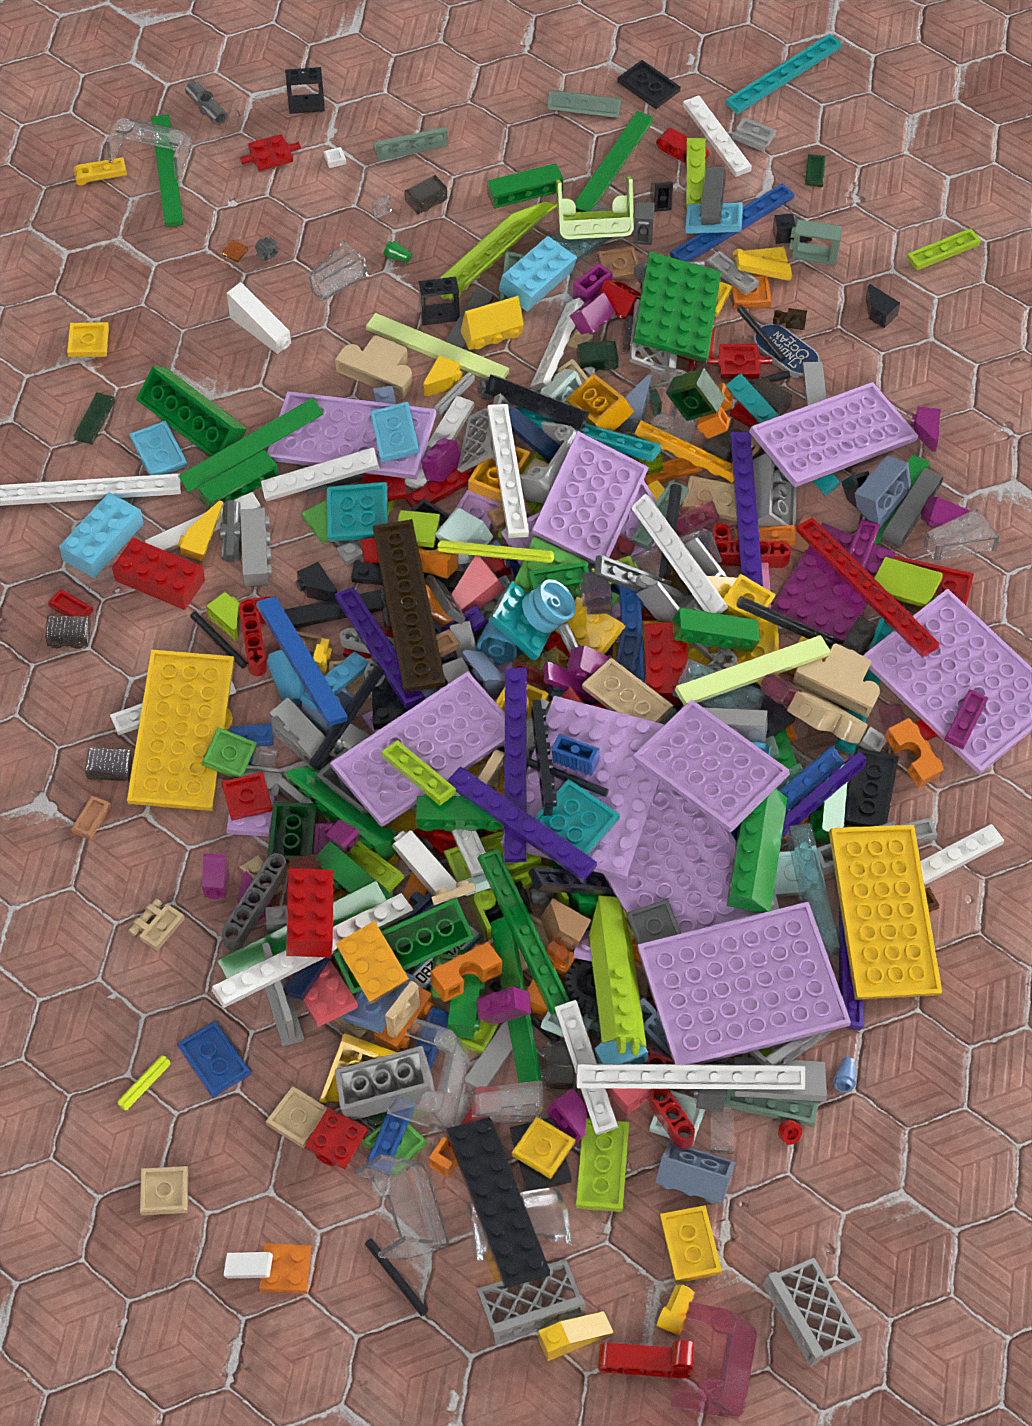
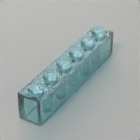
[786,823,840,956]

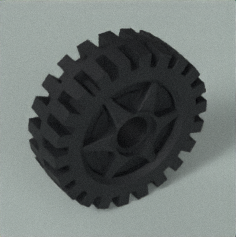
[564,959,599,1020]

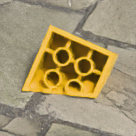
[319,1033,397,1103]

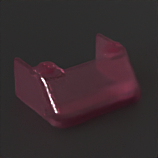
[671,1302,757,1419]

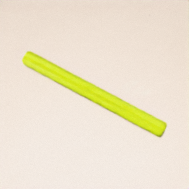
[438,540,554,563]

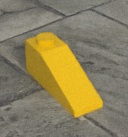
[178,501,223,562]
[538,1311,613,1361]

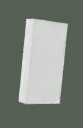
[223,1252,273,1278]

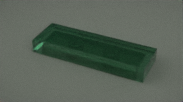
[74,392,115,445]

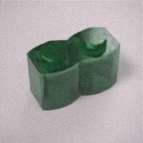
[577,340,619,371]

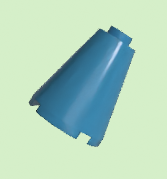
[476,621,518,665]
[266,650,305,707]

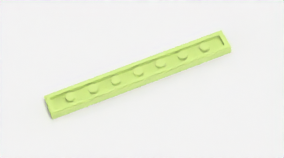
[366,313,509,379]
[675,635,831,706]

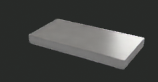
[734,1057,827,1102]

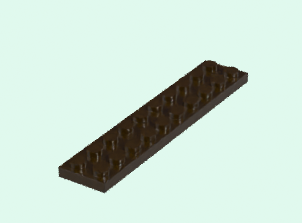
[372,519,446,693]

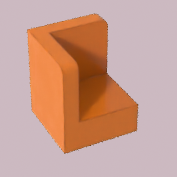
[429,1137,458,1178]

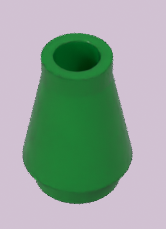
[383,241,412,263]

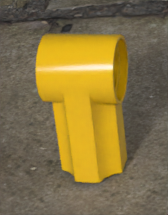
[657,1284,695,1336]

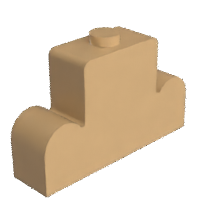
[335,335,412,399]
[792,644,880,718]
[785,684,868,744]

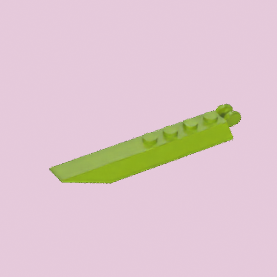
[440,202,557,300]
[589,895,646,1055]

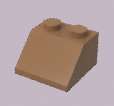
[540,898,591,952]

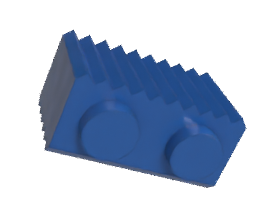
[552,734,600,776]

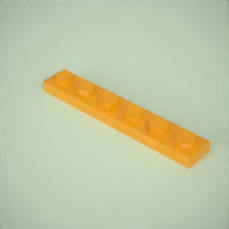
[634,420,734,484]

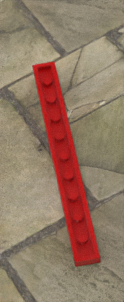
[796,517,939,658]

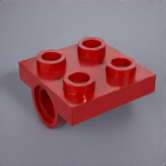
[305,1107,368,1170]

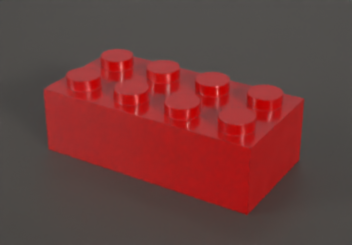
[112,537,205,610]
[645,622,689,706]
[286,868,333,958]

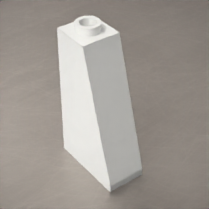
[227,282,291,354]
[392,830,457,904]

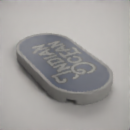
[753,323,820,378]

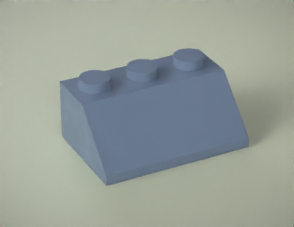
[855,455,912,528]
[655,1141,736,1204]

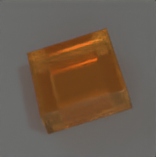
[222,239,248,263]

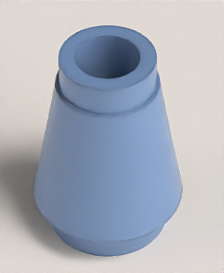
[833,1057,856,1092]

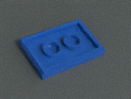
[177,1021,251,1098]

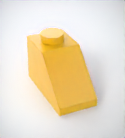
[423,356,462,397]

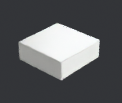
[324,147,346,168]

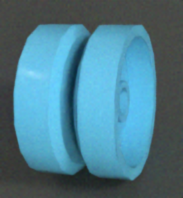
[522,579,575,633]

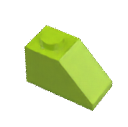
[206,592,240,641]

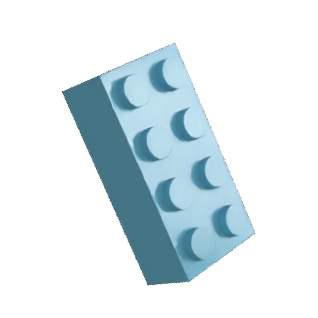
[498,236,577,312]
[59,492,144,578]

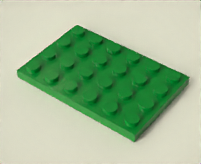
[632,251,721,363]

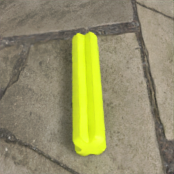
[117,1055,171,1110]

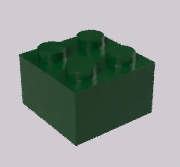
[666,368,725,421]

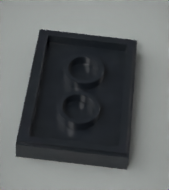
[617,60,681,109]
[510,1118,572,1193]

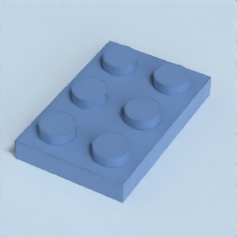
[342,973,414,1034]

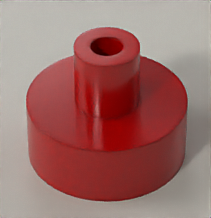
[778,1120,802,1145]

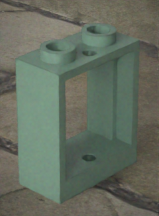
[789,219,842,266]

